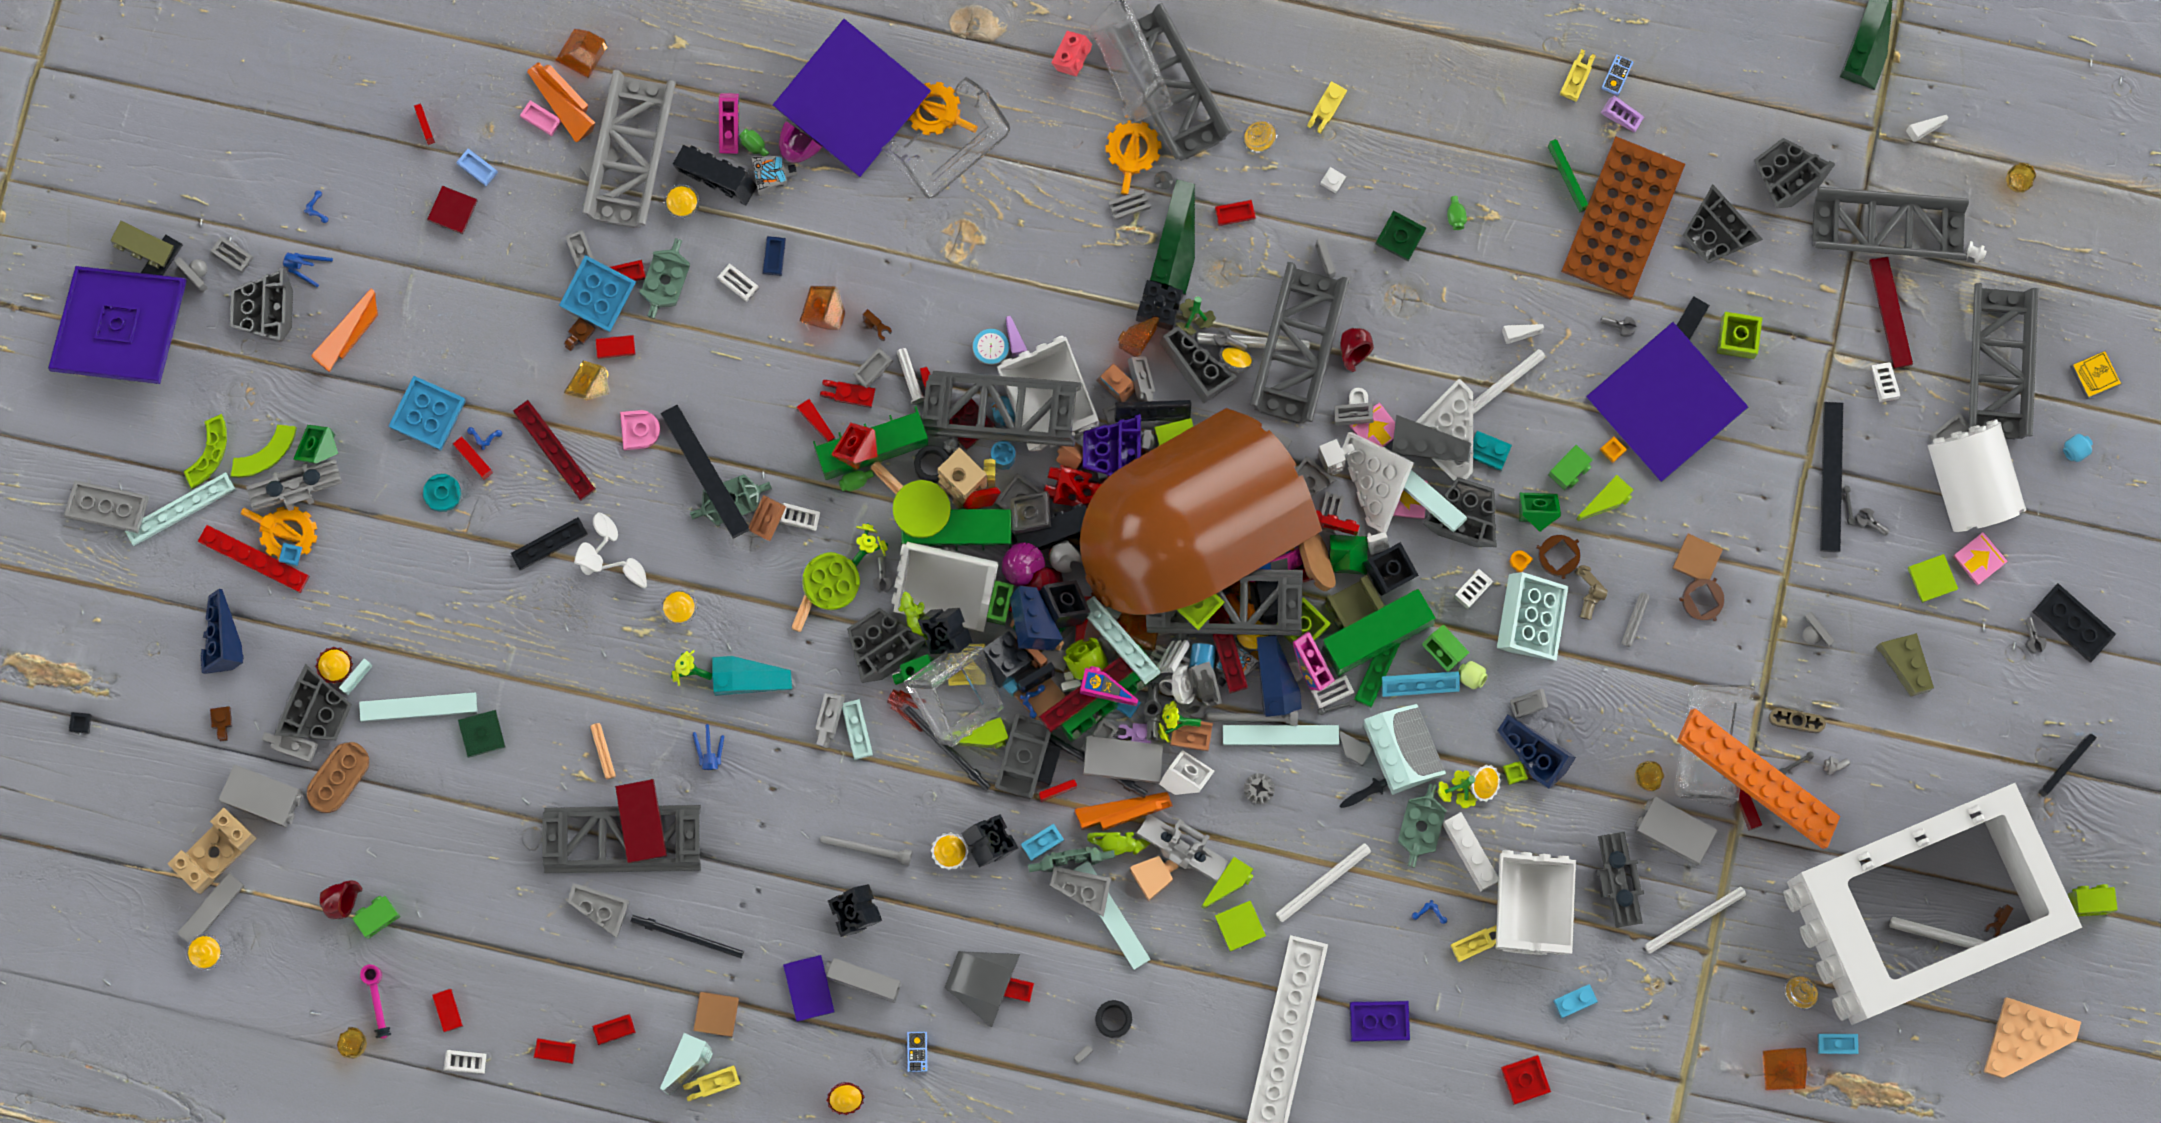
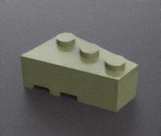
[110,220,174,269]
[1876,633,1934,697]

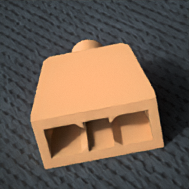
[1129,856,1179,901]

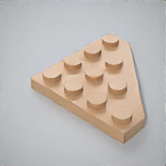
[1984,997,2081,1078]

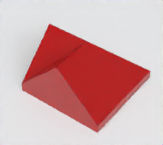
[831,422,878,469]

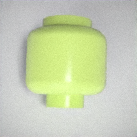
[1458,661,1488,689]

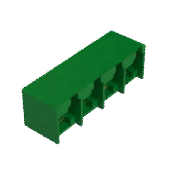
[813,406,928,480]
[901,509,1011,550]
[1322,589,1436,678]
[1059,644,1159,743]

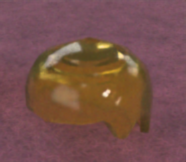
[2006,163,2036,193]
[1634,760,1664,791]
[337,1027,367,1059]

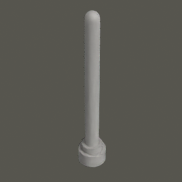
[1205,710,1298,726]
[820,835,912,866]

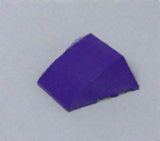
[1083,414,1141,476]

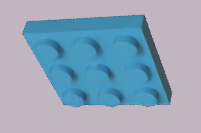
[559,255,636,332]
[389,376,466,451]

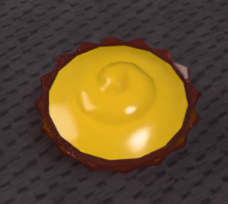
[315,646,353,684]
[826,1082,865,1115]

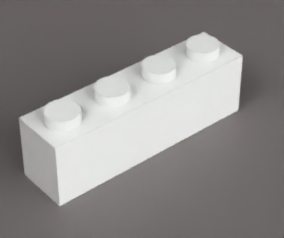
[1442,812,1499,892]

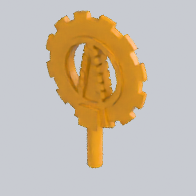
[908,82,978,136]
[1105,120,1162,195]
[241,506,317,560]

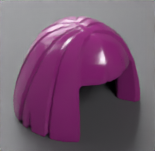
[779,121,822,163]
[1001,543,1045,586]

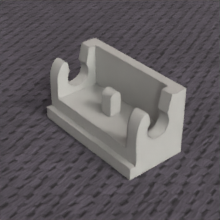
[1191,662,1222,706]

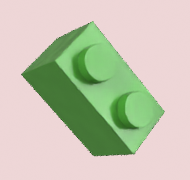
[1548,445,1593,491]
[986,581,1014,626]
[1422,624,1470,672]
[352,896,401,939]

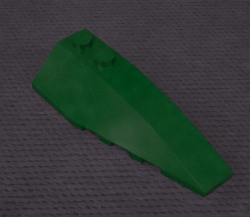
[1840,0,1893,90]
[1150,179,1195,295]

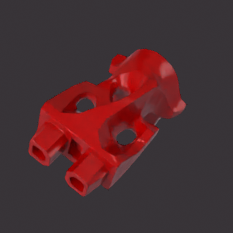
[1043,465,1104,506]

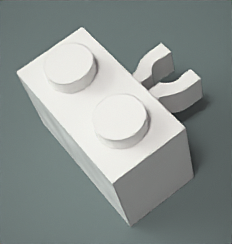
[1318,439,1355,475]

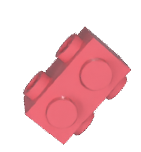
[1051,31,1093,77]

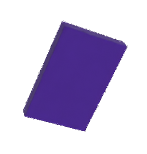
[783,955,835,1022]
[1350,1001,1410,1042]

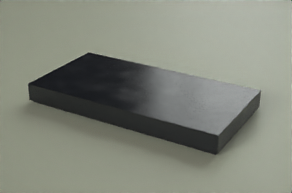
[2032,583,2116,663]

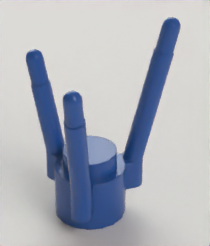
[283,252,333,287]
[693,724,724,770]

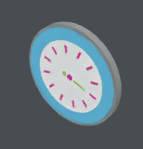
[972,328,1010,365]

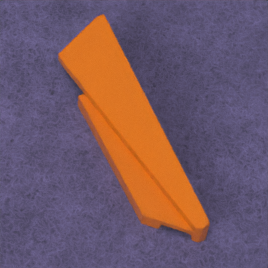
[527,62,595,142]
[311,288,378,372]
[1075,792,1173,831]

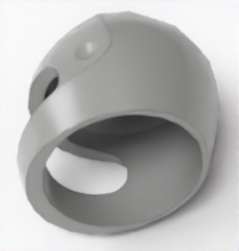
[1049,540,1083,573]

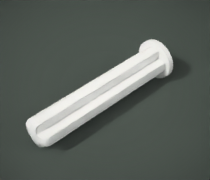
[897,348,925,404]

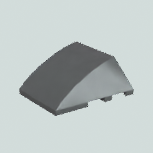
[1754,138,1835,209]
[1682,184,1763,263]
[230,267,293,341]
[1423,477,1497,547]
[847,608,926,683]
[274,664,352,740]
[944,951,1020,1027]

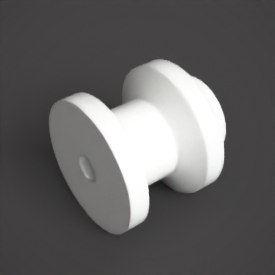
[1964,241,1987,264]

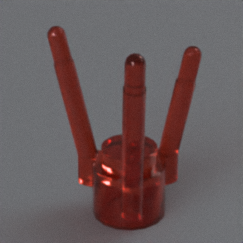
[887,689,928,732]

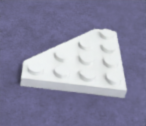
[1416,379,1473,481]
[1343,432,1414,532]

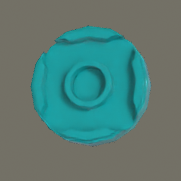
[423,474,461,512]

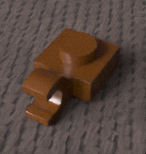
[862,309,892,341]
[564,317,595,351]
[210,706,232,742]
[1984,904,2014,938]

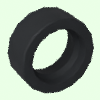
[914,445,949,483]
[1095,1000,1133,1038]

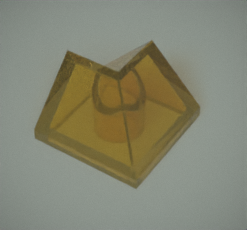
[564,360,609,401]

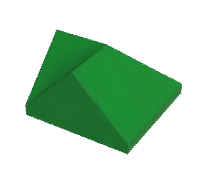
[293,424,338,464]
[1519,492,1561,532]
[1329,534,1368,575]

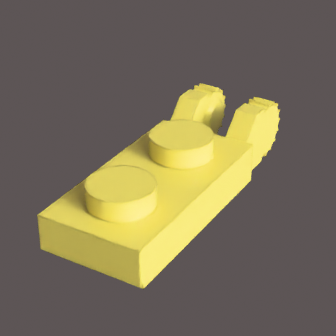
[1559,49,1596,102]
[1307,81,1347,134]
[984,459,995,488]
[1450,925,1496,963]
[683,1065,741,1101]

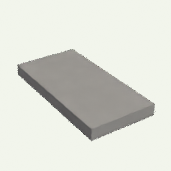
[64,480,149,533]
[1083,736,1163,784]

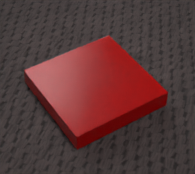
[1501,1055,1551,1105]

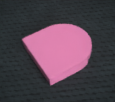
[620,410,660,451]

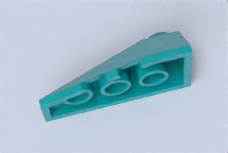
[712,656,792,696]

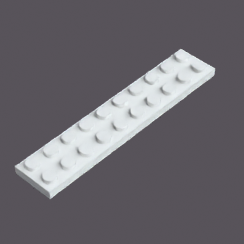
[1247,935,1328,1123]

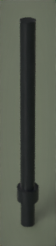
[904,706,991,791]
[1049,733,1148,798]
[630,915,744,959]

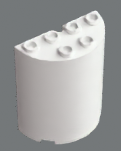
[997,336,1099,451]
[1928,419,2026,532]
[891,542,998,632]
[1496,850,1576,955]

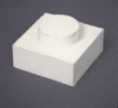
[1320,167,1346,194]

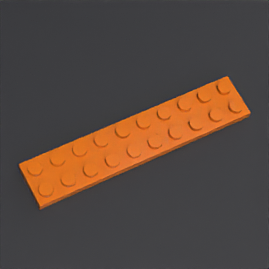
[1677,708,1841,849]

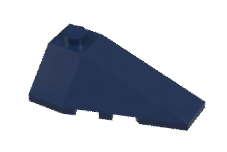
[201,589,244,674]
[1256,635,1302,717]
[1497,714,1576,789]

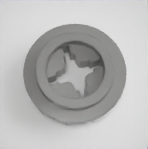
[1244,773,1275,804]

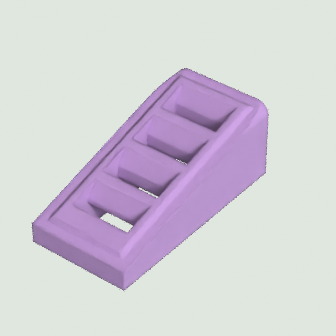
[1601,96,1644,132]
[1005,316,1027,357]

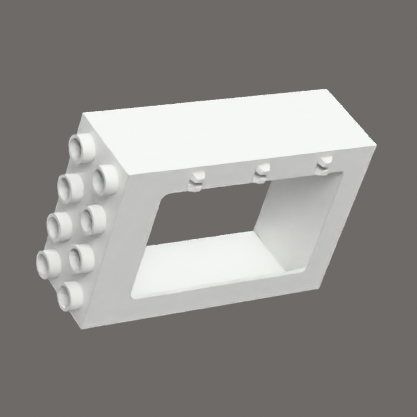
[1783,783,2082,1025]

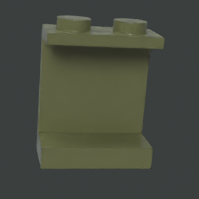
[1325,575,1385,630]

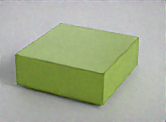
[1502,761,1528,785]

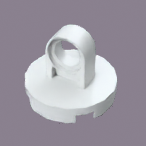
[1159,665,1196,704]

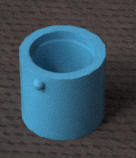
[991,441,1016,470]
[1189,643,1216,670]

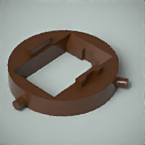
[1536,535,1580,579]
[1679,577,1724,621]

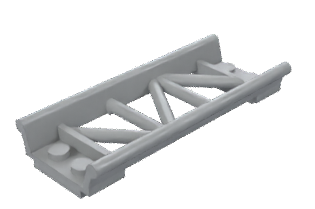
[582,70,676,228]

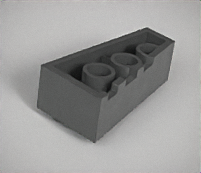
[1160,326,1237,403]
[1392,415,1472,463]

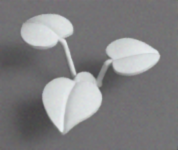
[574,512,647,589]

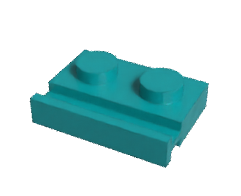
[1473,431,1512,471]

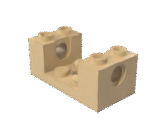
[937,447,987,509]
[167,808,257,894]

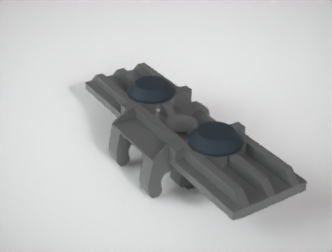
[1596,832,1644,928]

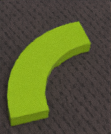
[183,414,227,489]
[231,424,297,478]

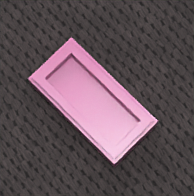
[520,100,561,136]

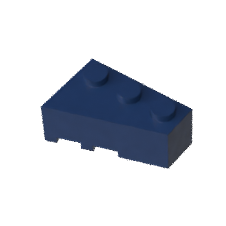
[1010,586,1063,651]

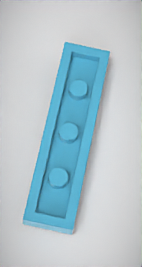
[1382,671,1460,697]

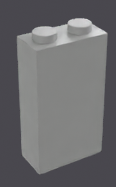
[219,764,303,828]
[1635,796,1717,866]
[825,958,901,1003]

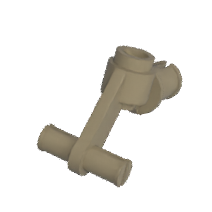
[1575,565,1608,620]

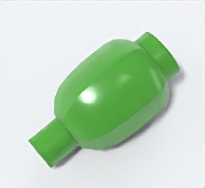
[739,128,770,156]
[1447,196,1467,230]
[838,470,874,491]

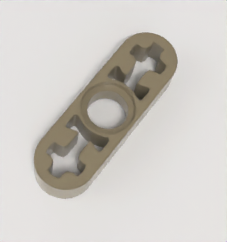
[1769,708,1826,734]

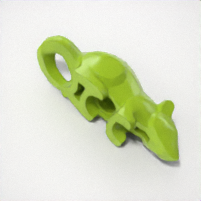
[898,591,928,645]
[1087,832,1150,856]

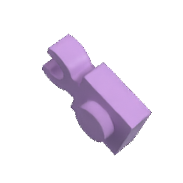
[1118,723,1151,743]

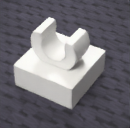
[1367,530,1389,555]
[1061,671,1081,693]

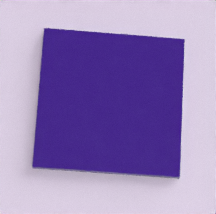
[772,19,931,177]
[48,266,187,384]
[1586,322,1749,482]

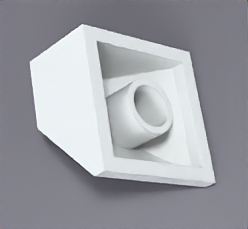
[1159,750,1214,795]

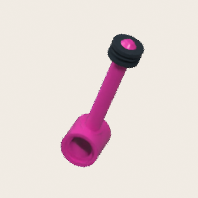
[360,964,391,1039]

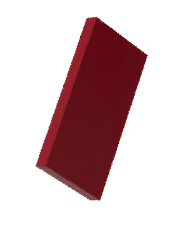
[615,779,667,863]

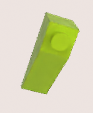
[1576,475,1634,521]
[946,717,1009,749]
[1201,857,1254,909]

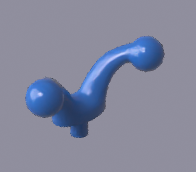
[304,190,328,223]
[467,427,502,450]
[1020,685,1045,718]
[1412,900,1447,924]

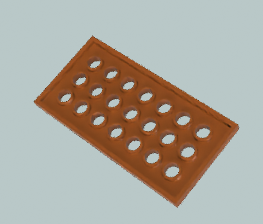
[1561,136,1685,300]

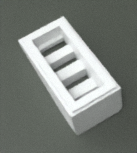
[1906,115,1948,142]
[1502,324,1544,344]
[1871,362,1900,402]
[779,503,820,531]
[1454,569,1493,610]
[443,1050,486,1074]

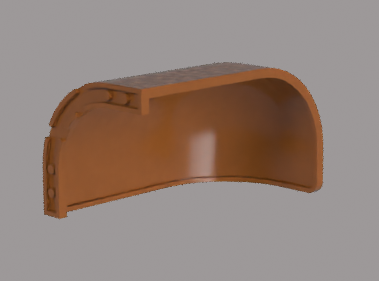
[1080,408,1322,615]

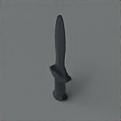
[1340,778,1388,808]

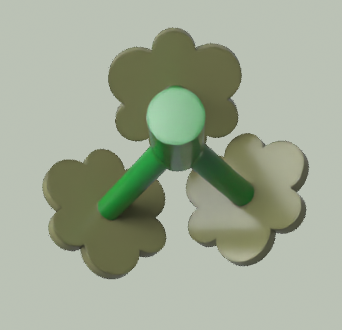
[1175,296,1216,335]

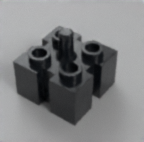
[1136,280,1183,331]
[918,608,973,654]
[961,814,1018,868]
[828,884,882,937]

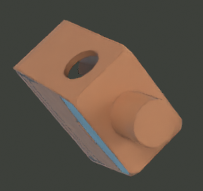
[1096,364,1135,402]

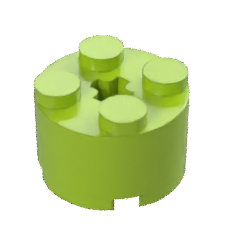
[1063,637,1109,680]

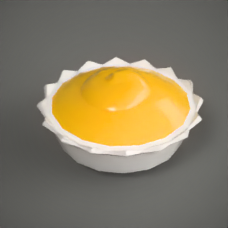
[1470,765,1501,802]
[931,832,969,870]

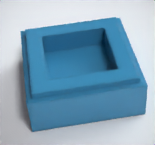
[279,543,303,566]
[1116,701,1141,719]

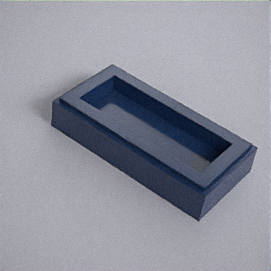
[763,236,786,276]

